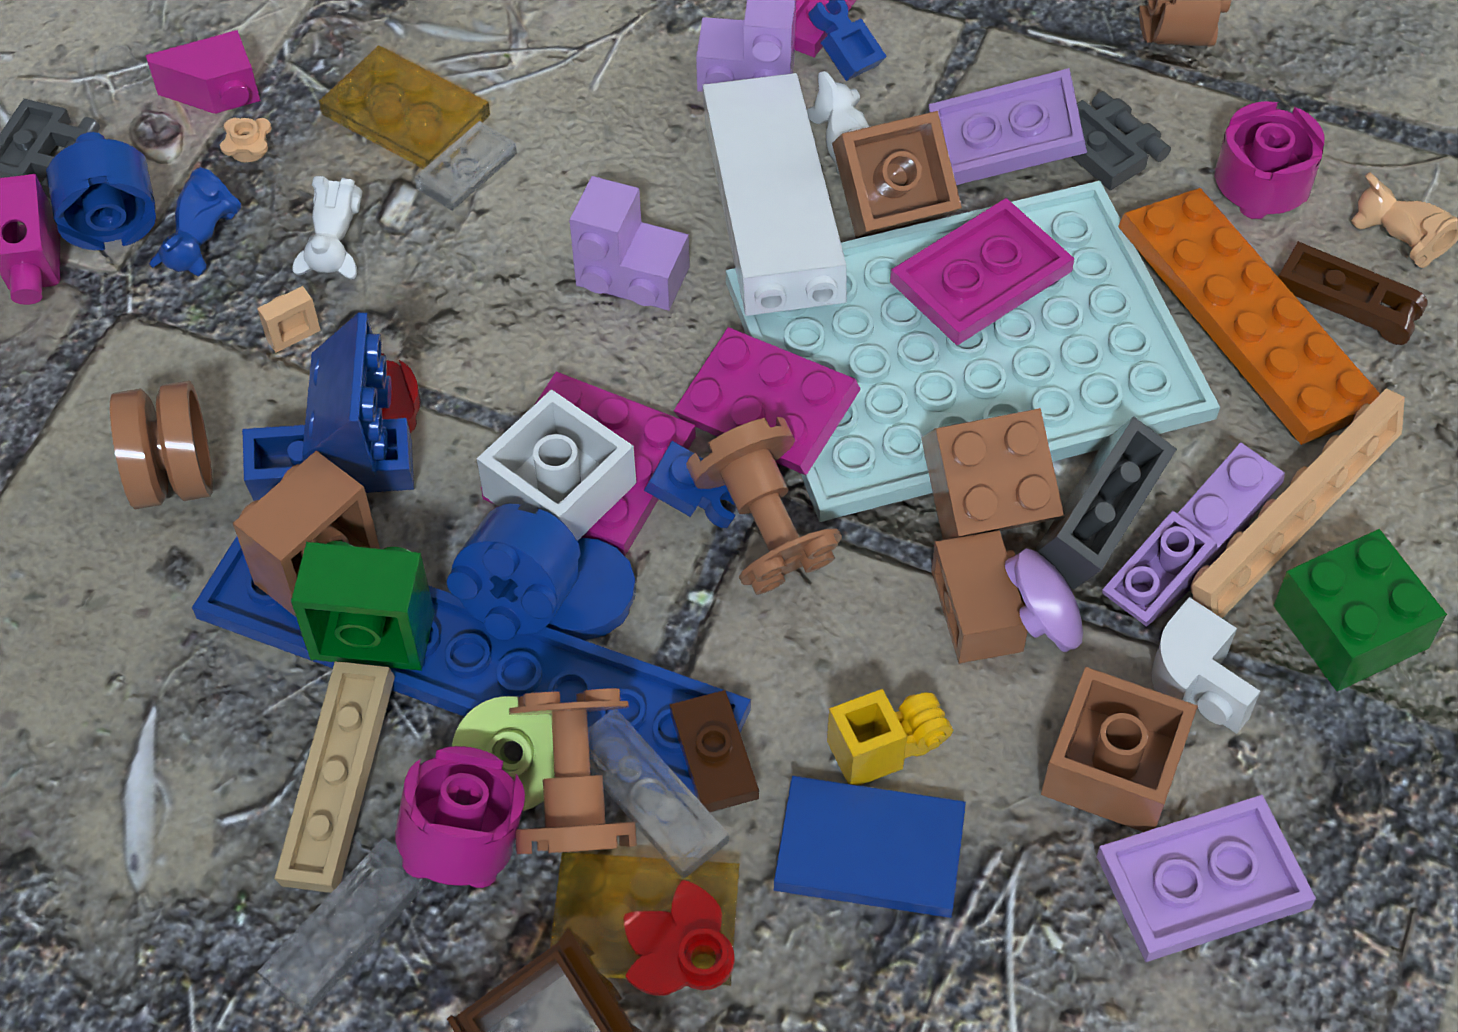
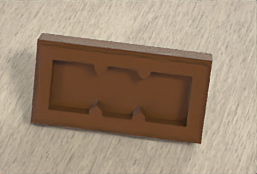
[670,690,759,815]

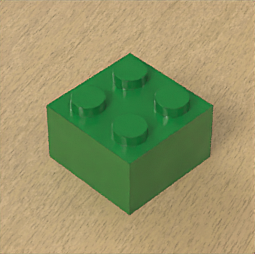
[1273,529,1447,692]
[291,541,435,671]

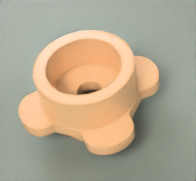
[220,118,272,162]

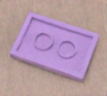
[929,68,1087,185]
[1097,795,1316,963]

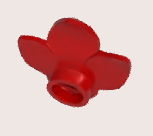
[623,880,735,996]

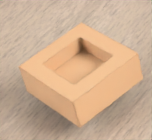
[257,286,321,353]

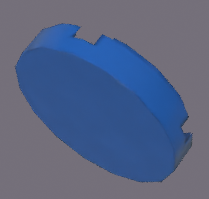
[546,538,636,641]

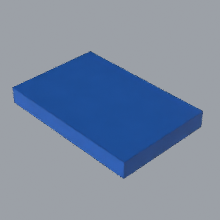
[774,776,966,918]

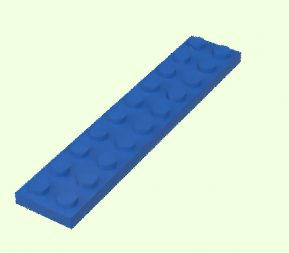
[192,536,751,802]

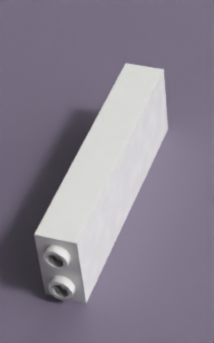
[702,73,847,316]

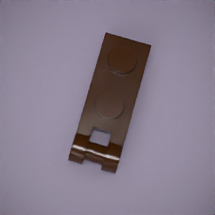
[1278,241,1428,345]

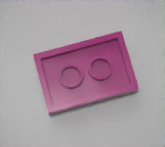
[890,198,1075,346]
[673,327,861,475]

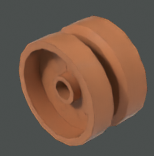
[110,380,213,509]

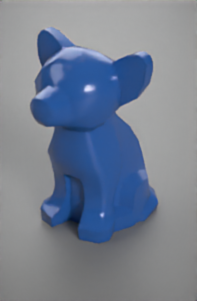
[149,167,241,277]

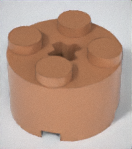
[1139,0,1231,47]

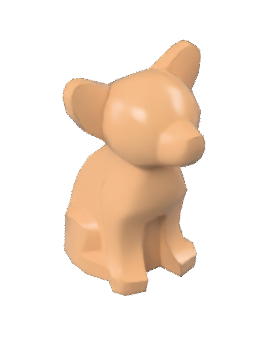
[1351,172,1458,268]

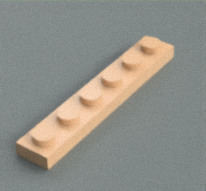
[1190,388,1405,618]

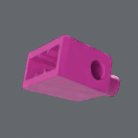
[0,174,61,305]

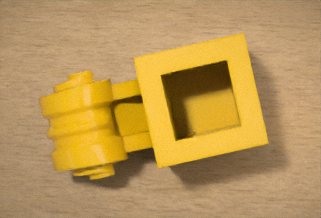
[827,689,953,786]

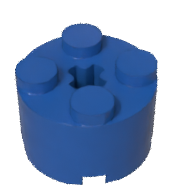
[46,132,156,250]
[447,503,581,640]

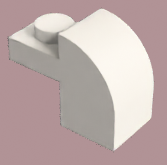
[1152,597,1260,734]

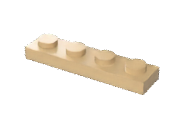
[274,661,395,894]

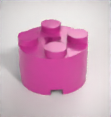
[1214,101,1325,219]
[395,746,525,888]

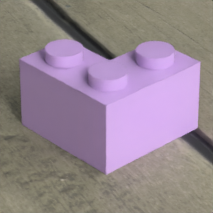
[696,0,796,92]
[569,176,690,311]

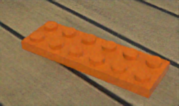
[1118,188,1380,445]

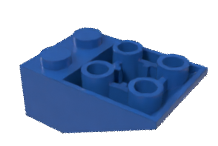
[302,312,392,478]

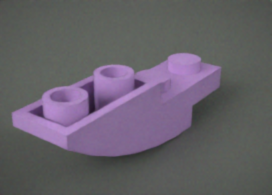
[1102,442,1285,627]

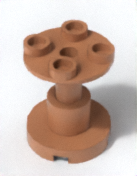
[686,417,842,595]
[509,688,637,854]

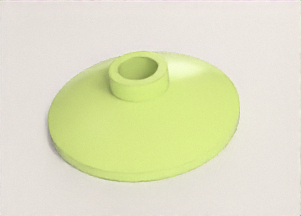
[452,696,555,811]

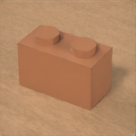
[931,530,1028,663]

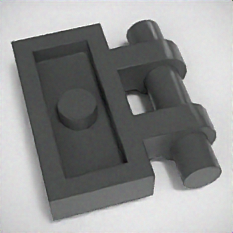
[1072,91,1171,191]
[0,98,100,198]

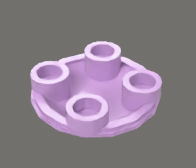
[1005,548,1083,652]

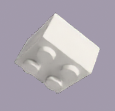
[477,389,636,541]

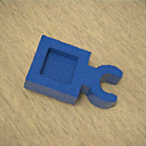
[809,0,887,81]
[644,441,735,528]

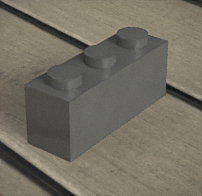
[1034,417,1177,590]

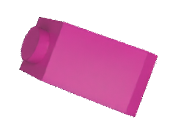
[145,30,260,114]

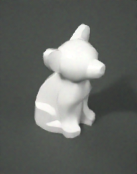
[807,71,870,175]
[292,176,362,280]

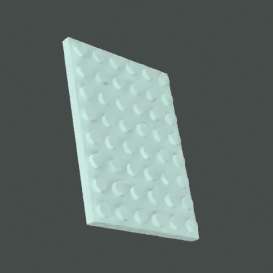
[726,181,1220,522]

